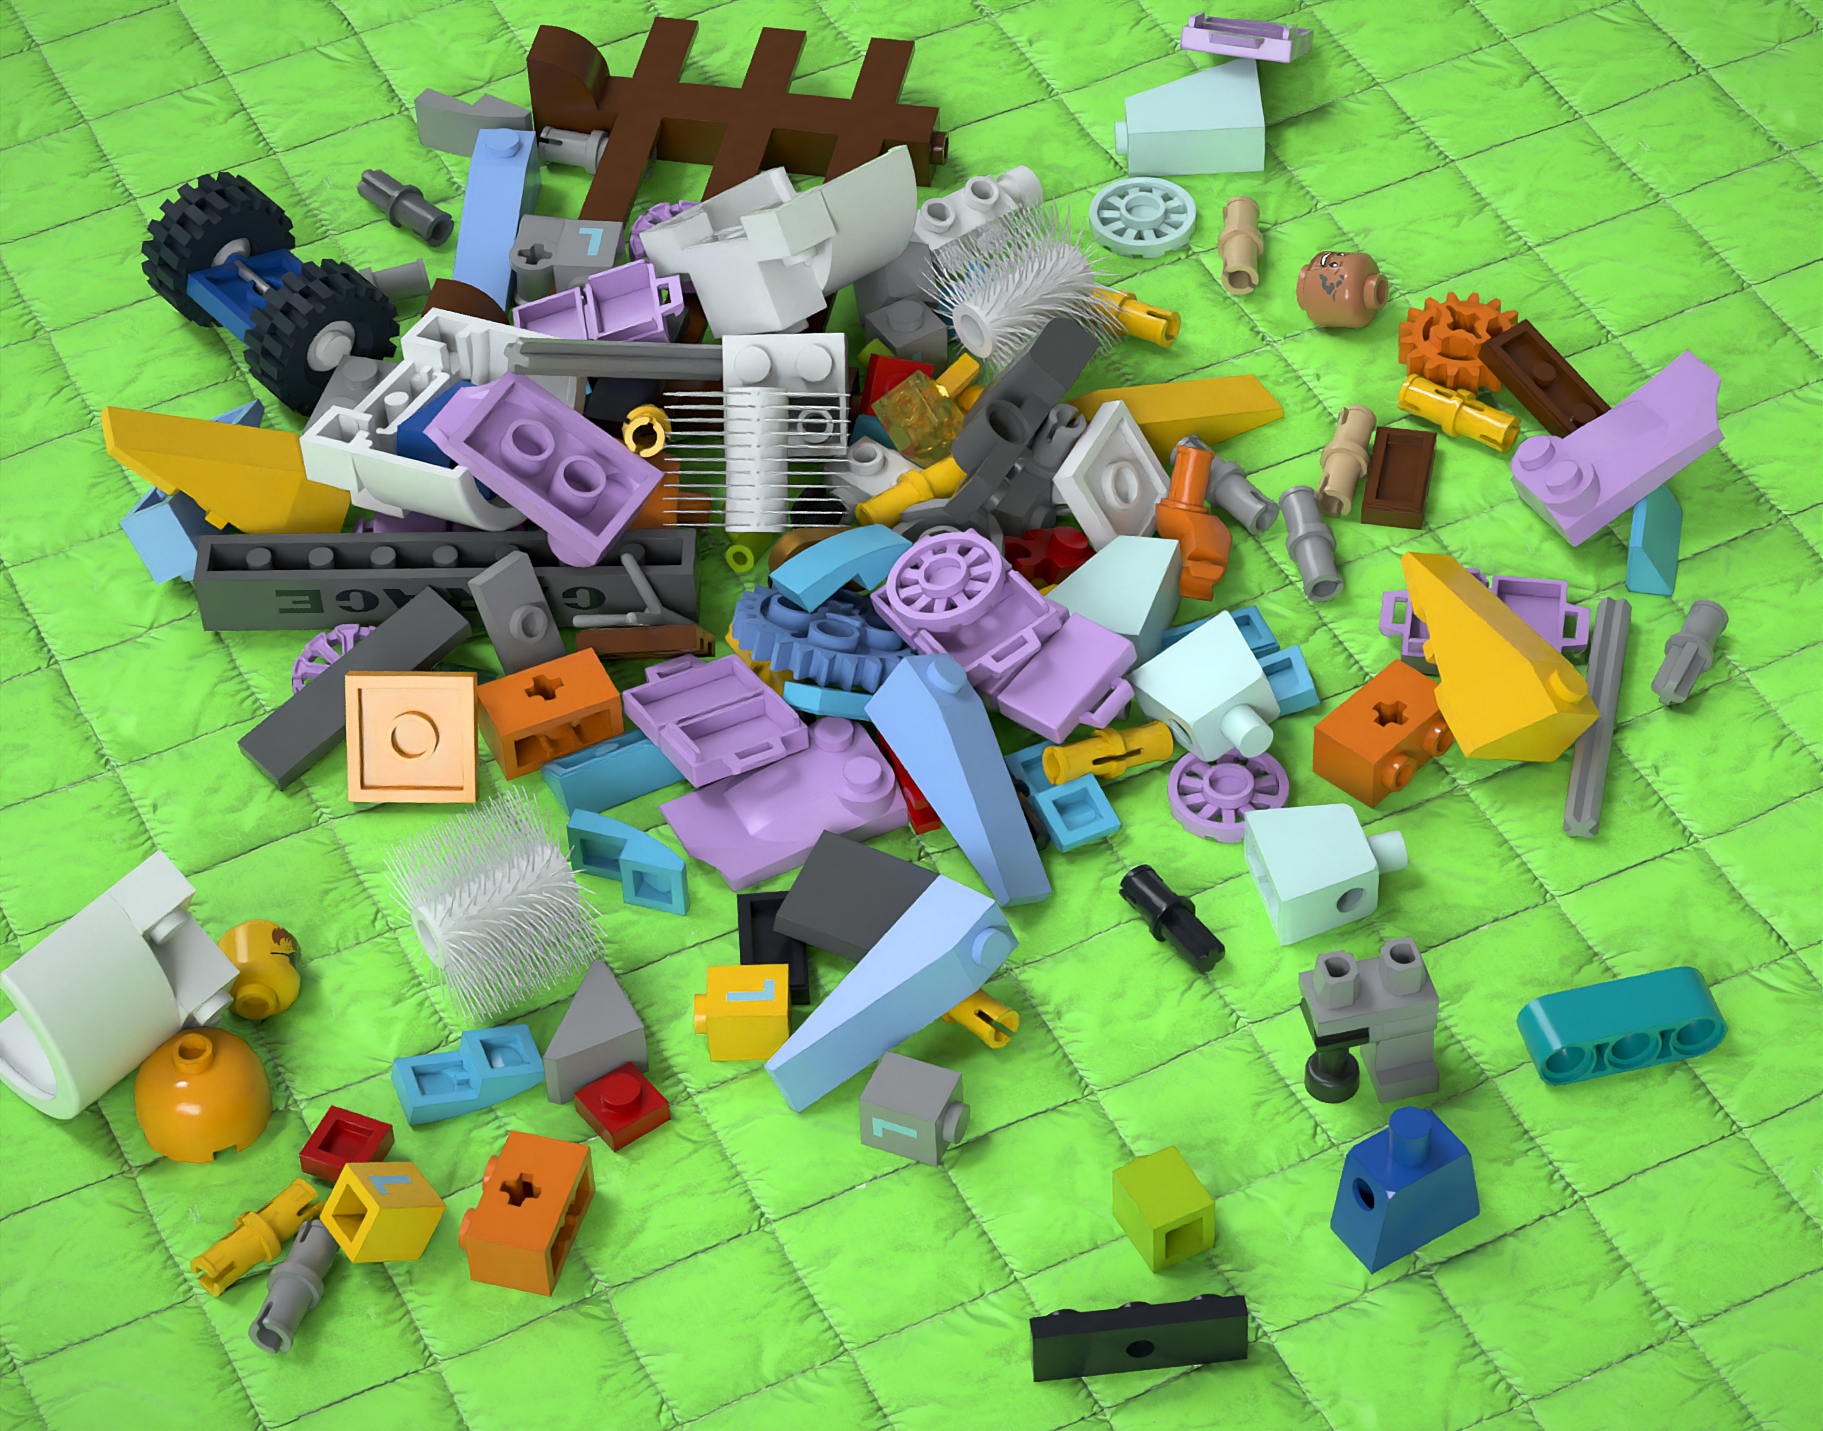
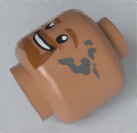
[1296,251,1389,328]

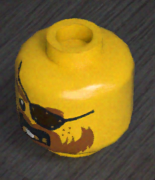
[217,919,302,1020]

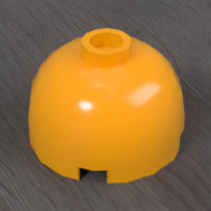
[134,1026,273,1164]

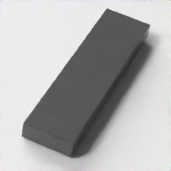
[237,586,472,791]

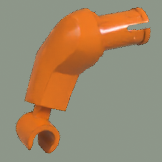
[1155,445,1233,602]

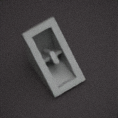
[543,960,649,1105]

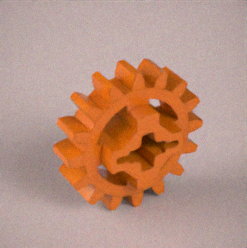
[1398,292,1518,397]

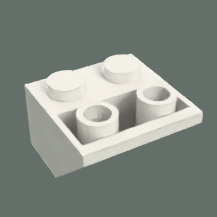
[722,333,849,458]

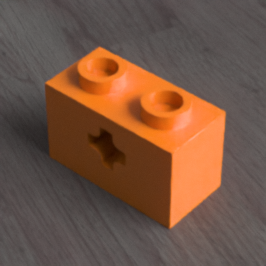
[477,647,624,781]
[1313,659,1455,809]
[459,1130,596,1297]

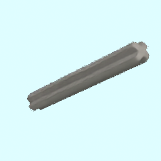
[504,337,723,381]
[1563,597,1632,839]

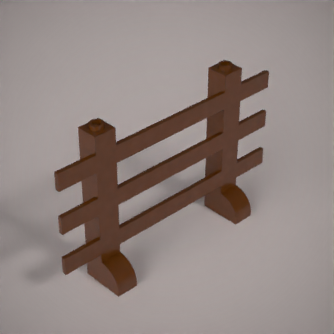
[421,17,949,452]

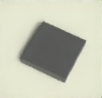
[773,829,944,963]

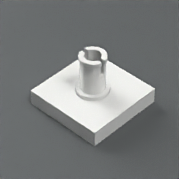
[1051,400,1171,553]

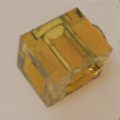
[871,370,965,469]

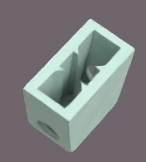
[1126,610,1280,762]
[1244,803,1408,946]

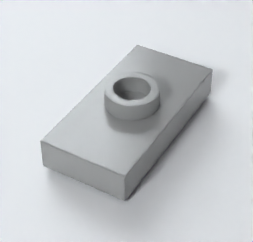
[467,550,568,676]

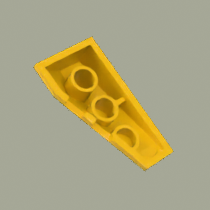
[1035,374,1284,465]
[100,406,351,534]
[1400,551,1601,762]

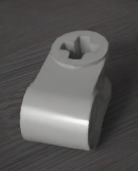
[509,214,578,307]

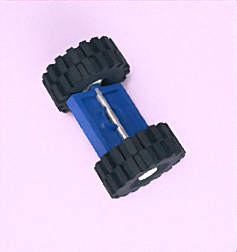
[141,172,400,417]

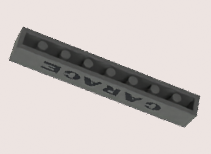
[193,529,701,631]

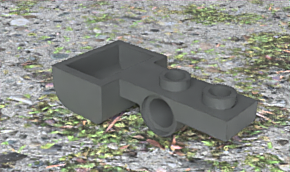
[943,318,1101,525]

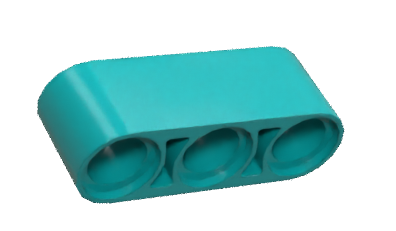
[1516,966,1727,1086]

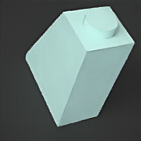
[1114,57,1265,178]
[1045,535,1183,672]

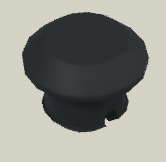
[790,483,843,530]

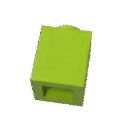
[1112,1145,1215,1273]

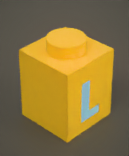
[694,964,792,1062]
[319,1162,447,1263]

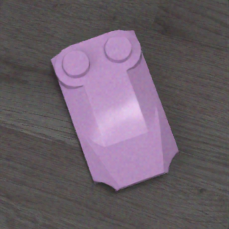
[1510,349,1725,548]
[423,369,665,568]
[657,716,908,893]

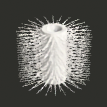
[918,192,1130,385]
[663,387,851,532]
[383,785,608,1027]

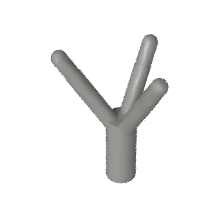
[573,553,702,628]

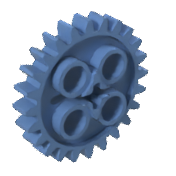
[732,582,919,693]

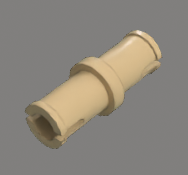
[1217,196,1264,295]
[1315,404,1377,518]

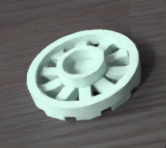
[1089,177,1196,258]

